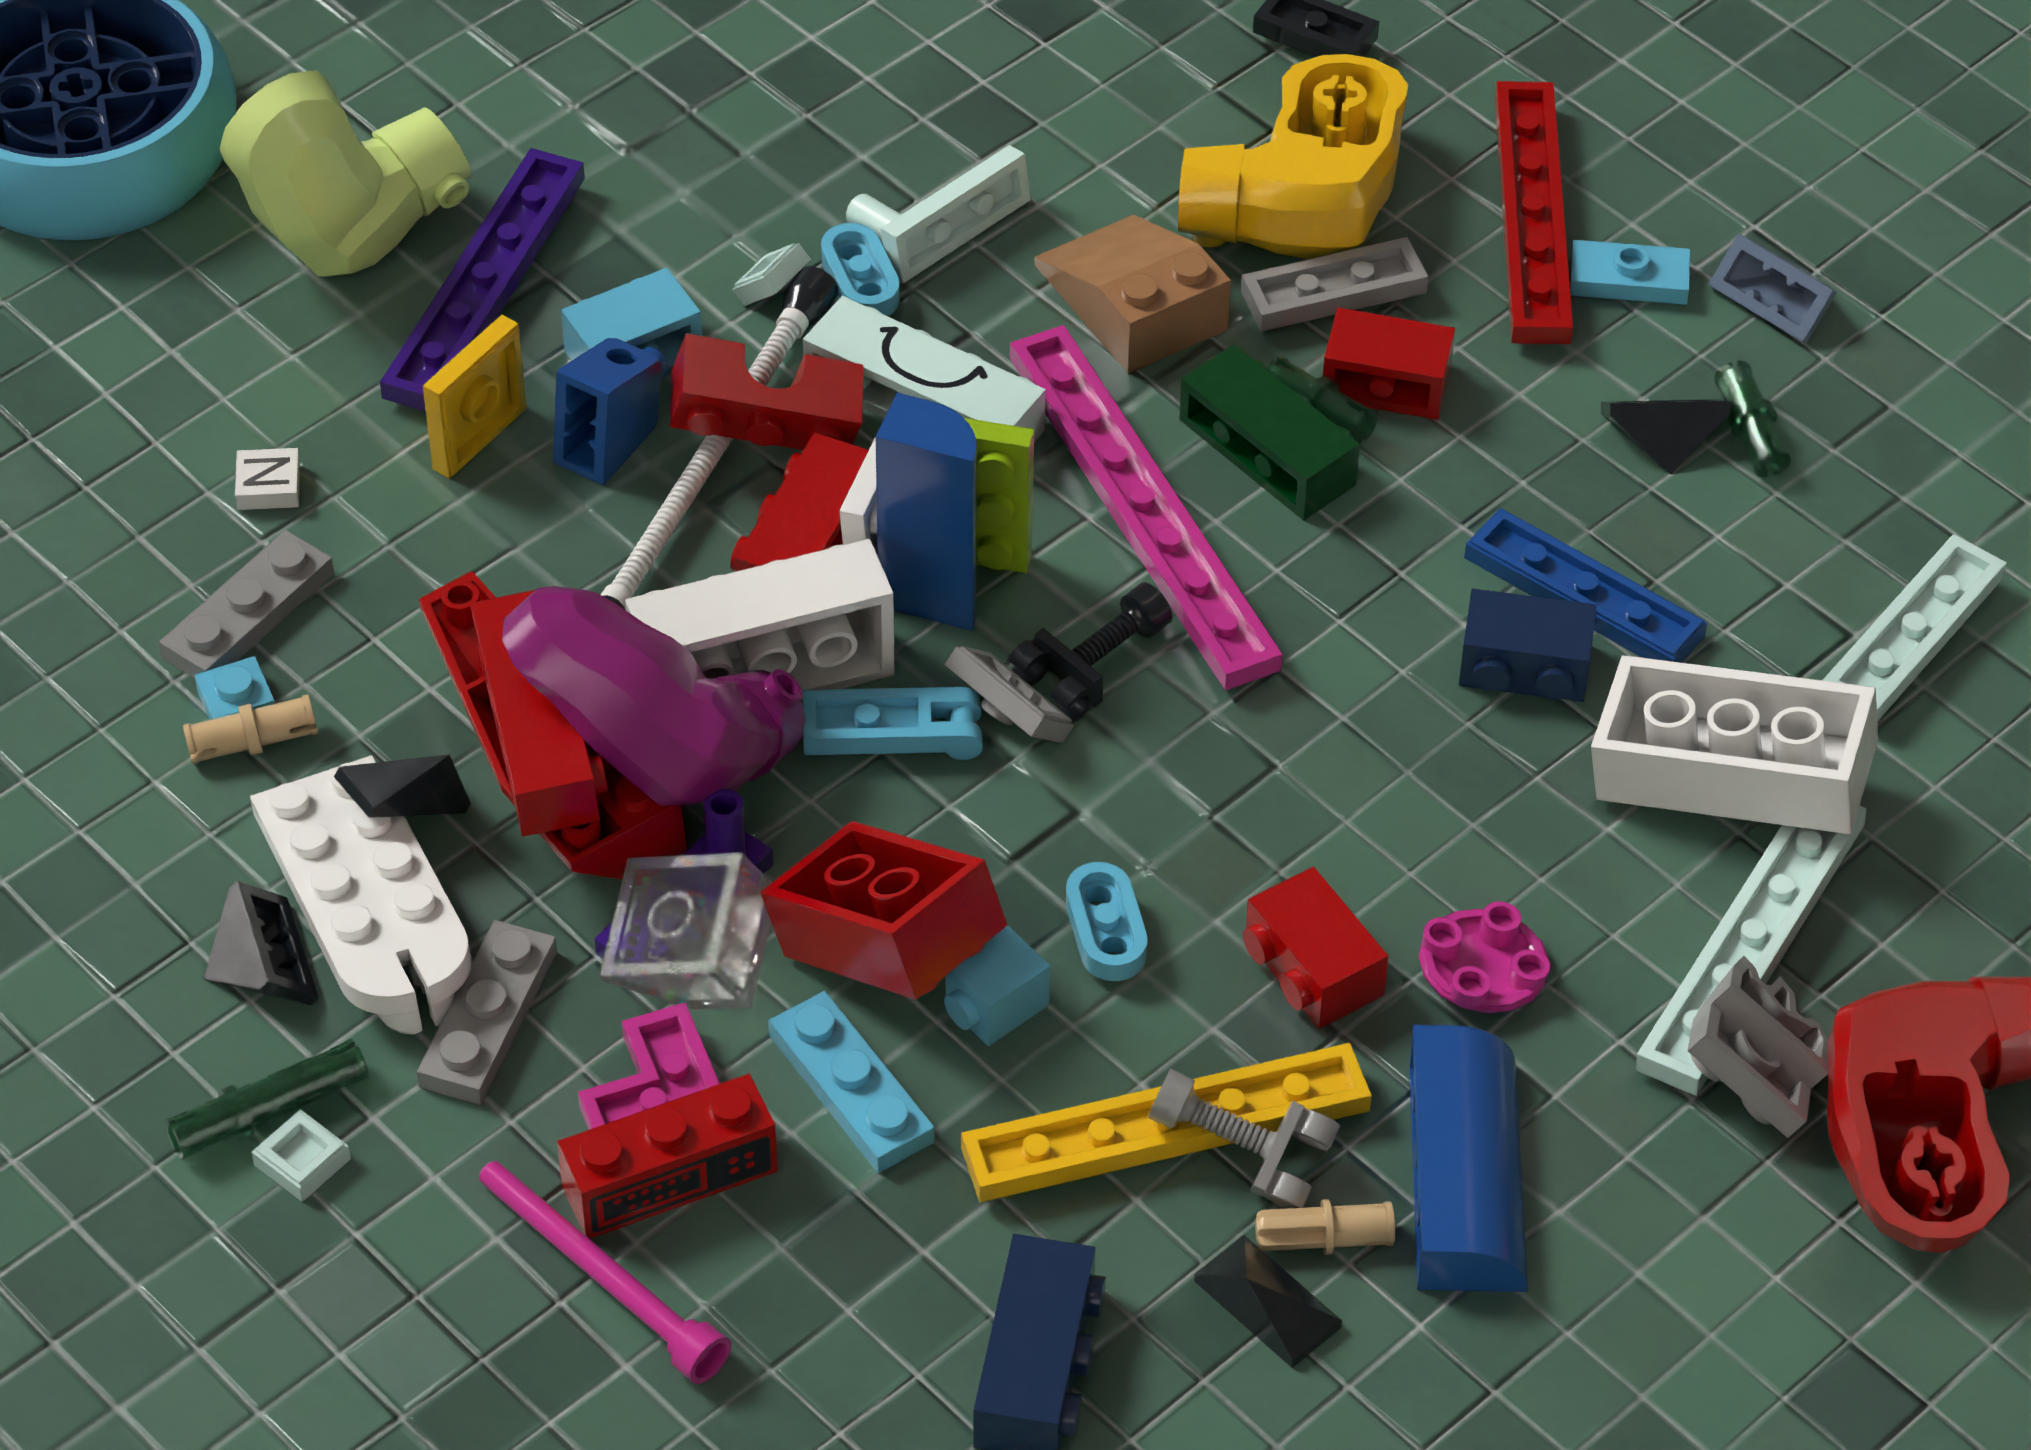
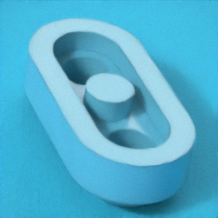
[821,223,900,316]
[1066,862,1147,981]

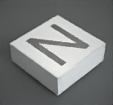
[235,448,300,510]

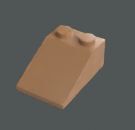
[1034,214,1231,374]

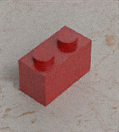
[1321,307,1455,420]
[1243,866,1389,1029]

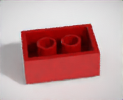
[760,821,1008,1000]

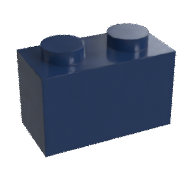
[1458,588,1597,702]

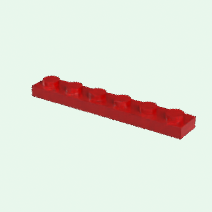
[1495,81,1573,344]

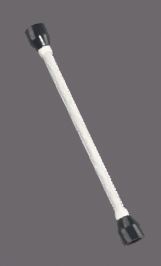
[601,266,838,610]

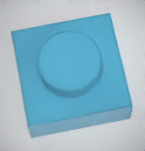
[194,656,275,720]

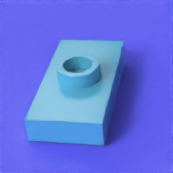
[1570,240,1690,305]

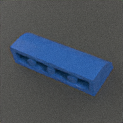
[875,393,977,631]
[1408,1025,1528,1292]

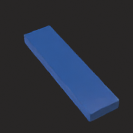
[1464,508,1708,663]

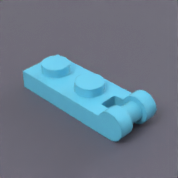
[803,687,983,760]

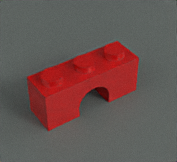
[669,333,863,450]

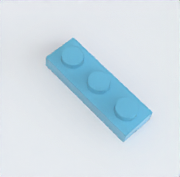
[768,990,935,1174]

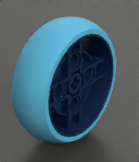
[0,0,236,240]

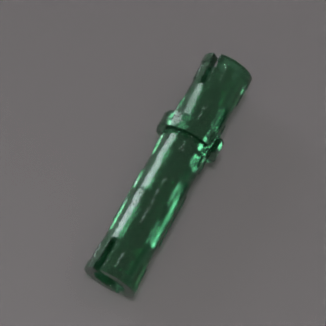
[164,1039,369,1160]

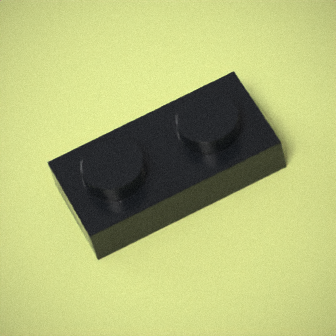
[1253,0,1380,57]

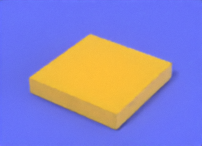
[422,315,527,479]

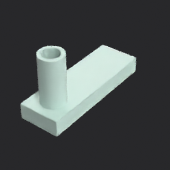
[846,145,1031,284]

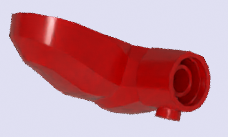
[1827,976,2031,1253]

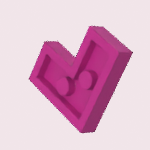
[578,1002,720,1130]

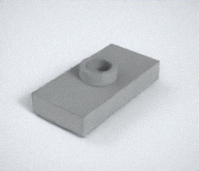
[944,646,1074,743]

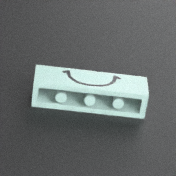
[803,296,1046,443]

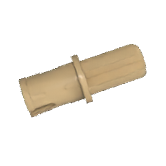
[1255,1199,1395,1255]

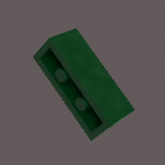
[1179,344,1360,521]

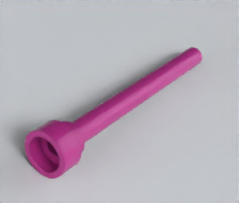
[479,1161,732,1384]

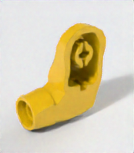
[1178,54,1408,259]

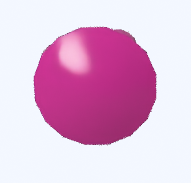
[1418,901,1550,1013]

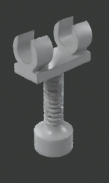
[1147,1068,1341,1209]

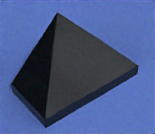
[1601,399,1731,474]
[334,754,471,818]
[204,881,319,1005]
[1194,1235,1342,1368]

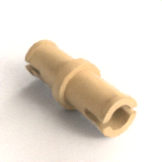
[183,694,318,765]

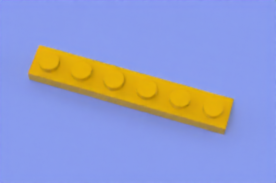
[961,1043,1372,1203]

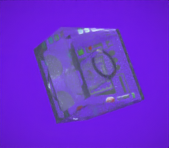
[599,853,772,1010]

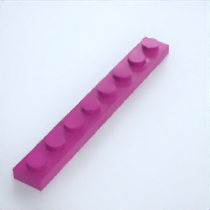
[1010,325,1282,691]

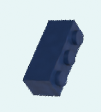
[973,1234,1106,1450]

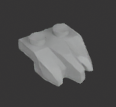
[1687,956,1828,1138]

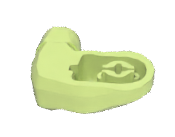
[219,70,472,277]

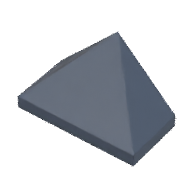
[1708,234,1837,343]

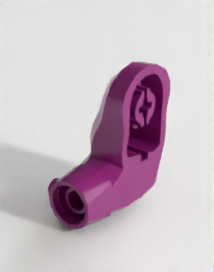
[502,586,805,806]

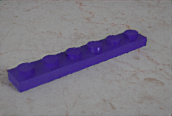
[380,148,585,412]

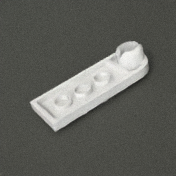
[250,755,471,1035]

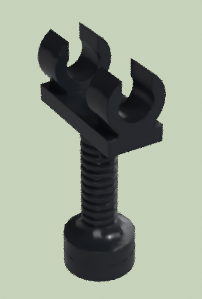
[1007,582,1173,723]

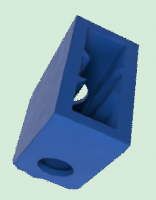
[553,338,670,485]

